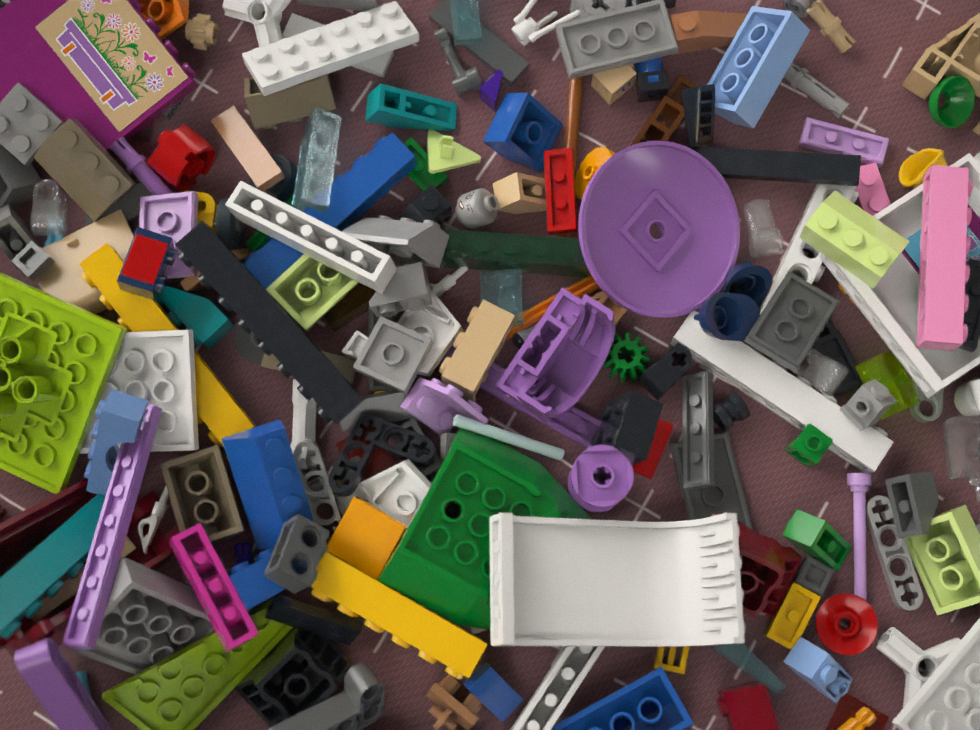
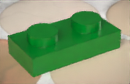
[403,137,449,192]

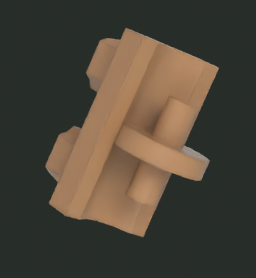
[425,675,483,730]

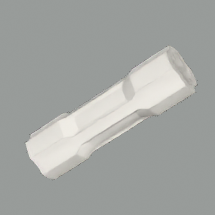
[290,379,318,469]

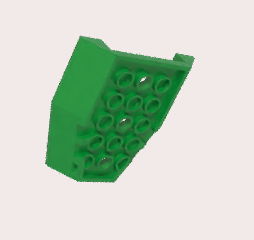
[378,428,592,630]

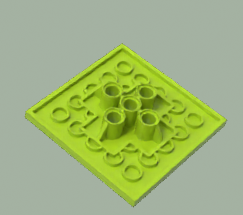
[0,272,127,494]

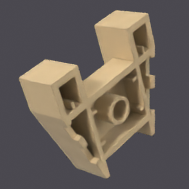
[901,13,980,135]

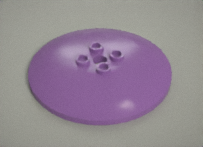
[578,141,740,318]

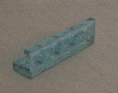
[292,107,342,213]

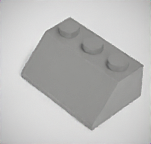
[341,215,449,268]

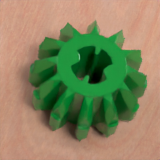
[602,332,650,382]

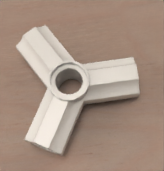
[222,0,291,47]
[876,627,961,708]

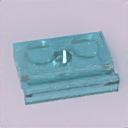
[480,268,524,326]

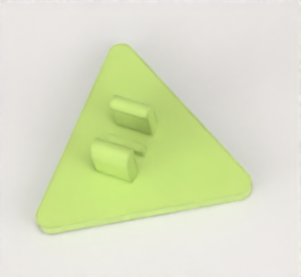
[427,129,481,174]

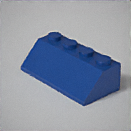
[221,419,314,550]
[553,667,694,730]

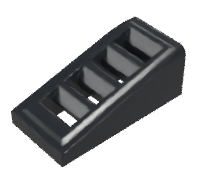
[681,84,715,147]

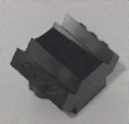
[234,627,353,728]

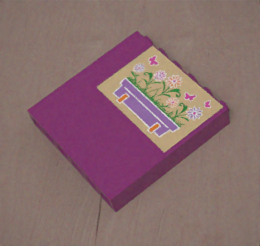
[0,0,199,188]

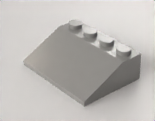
[67,556,215,675]

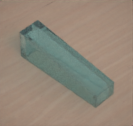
[711,643,787,695]

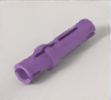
[110,137,174,196]

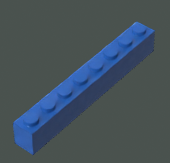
[244,132,418,289]

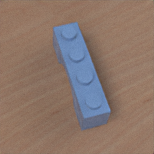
[84,389,149,497]

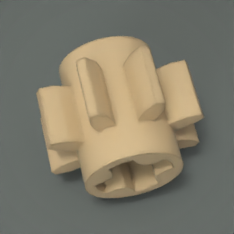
[185,13,219,50]

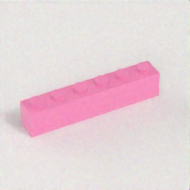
[916,165,973,351]

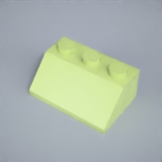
[799,191,910,289]
[266,254,359,331]
[904,505,980,615]

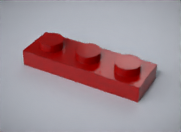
[544,147,578,235]

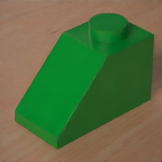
[782,509,852,572]

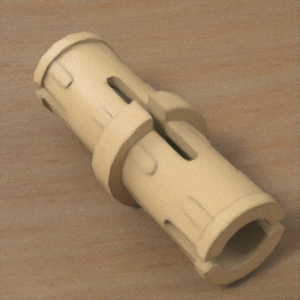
[806,0,855,53]

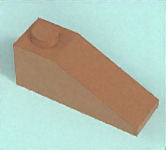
[669,10,747,55]

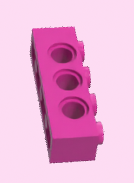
[169,523,259,653]

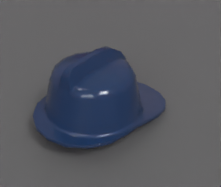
[723,260,773,309]
[694,292,760,341]

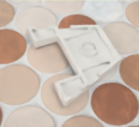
[342,264,463,377]
[335,459,449,538]

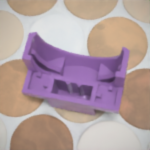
[495,288,615,423]

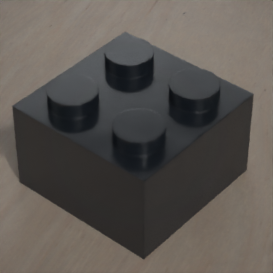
[591,390,663,465]

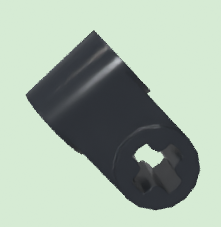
[637,346,692,401]

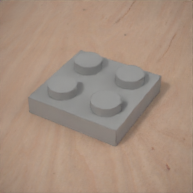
[0,83,65,166]
[353,316,434,394]

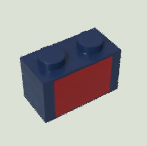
[117,227,177,300]

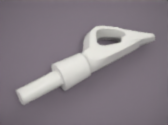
[429,264,468,298]
[138,486,169,554]

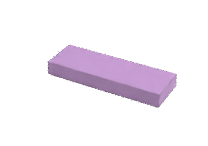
[798,117,889,167]

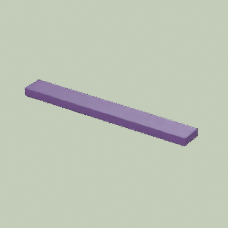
[438,343,601,448]
[62,405,162,650]

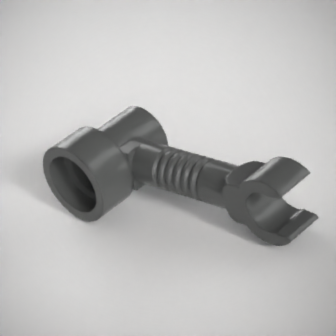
[434,27,483,96]

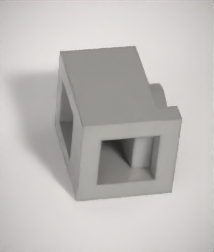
[840,379,897,431]

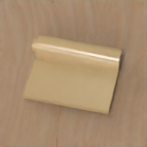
[38,209,134,314]

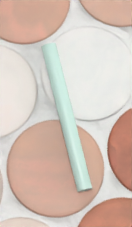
[453,414,564,460]

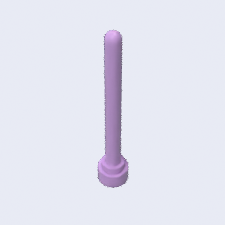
[847,473,872,601]

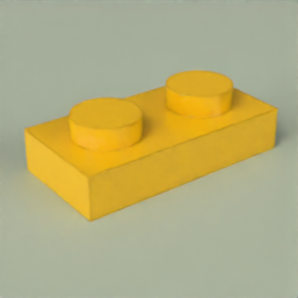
[764,582,821,651]

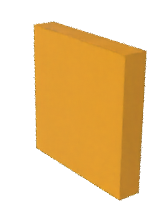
[327,496,408,580]

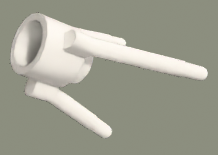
[511,0,581,46]

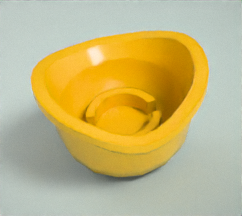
[899,148,948,189]

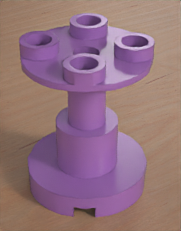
[568,445,634,512]

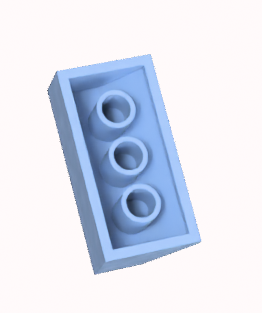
[707,6,810,129]

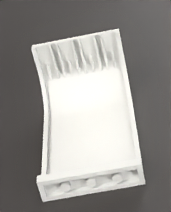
[490,513,746,647]

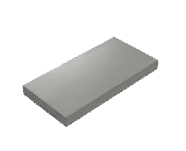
[555,0,679,80]

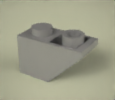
[369,262,433,318]

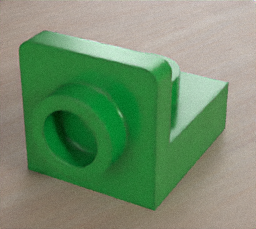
[784,424,833,468]

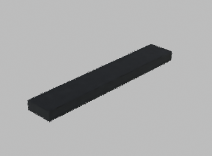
[687,146,861,186]

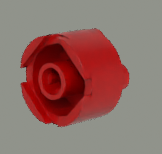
[147,124,216,192]

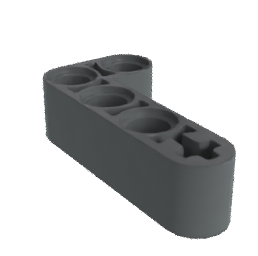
[268,663,384,730]

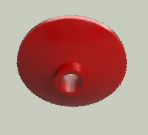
[815,593,878,655]

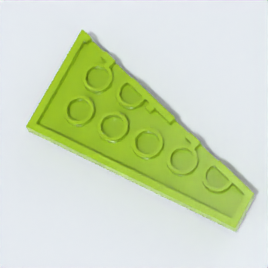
[102,598,293,730]

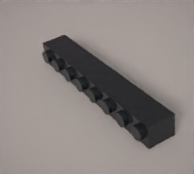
[175,221,365,424]

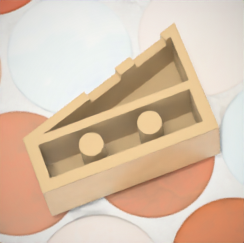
[439,299,515,402]

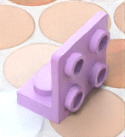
[400,377,489,436]

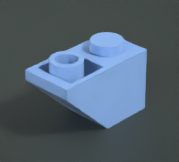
[783,637,853,704]

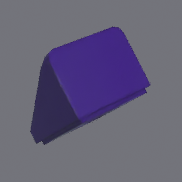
[480,70,503,111]

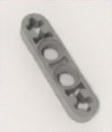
[293,440,342,553]
[866,495,923,611]

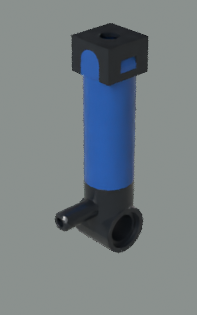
[626,0,676,103]

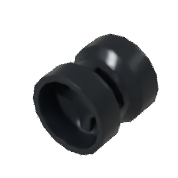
[713,392,750,432]

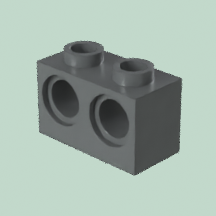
[263,514,329,593]

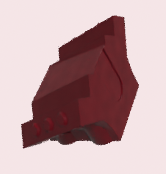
[711,513,803,618]

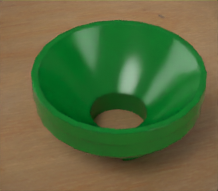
[928,76,975,128]

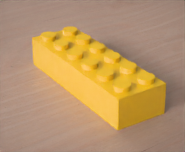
[310,552,488,680]

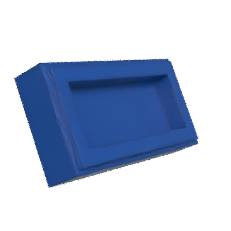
[464,662,524,722]

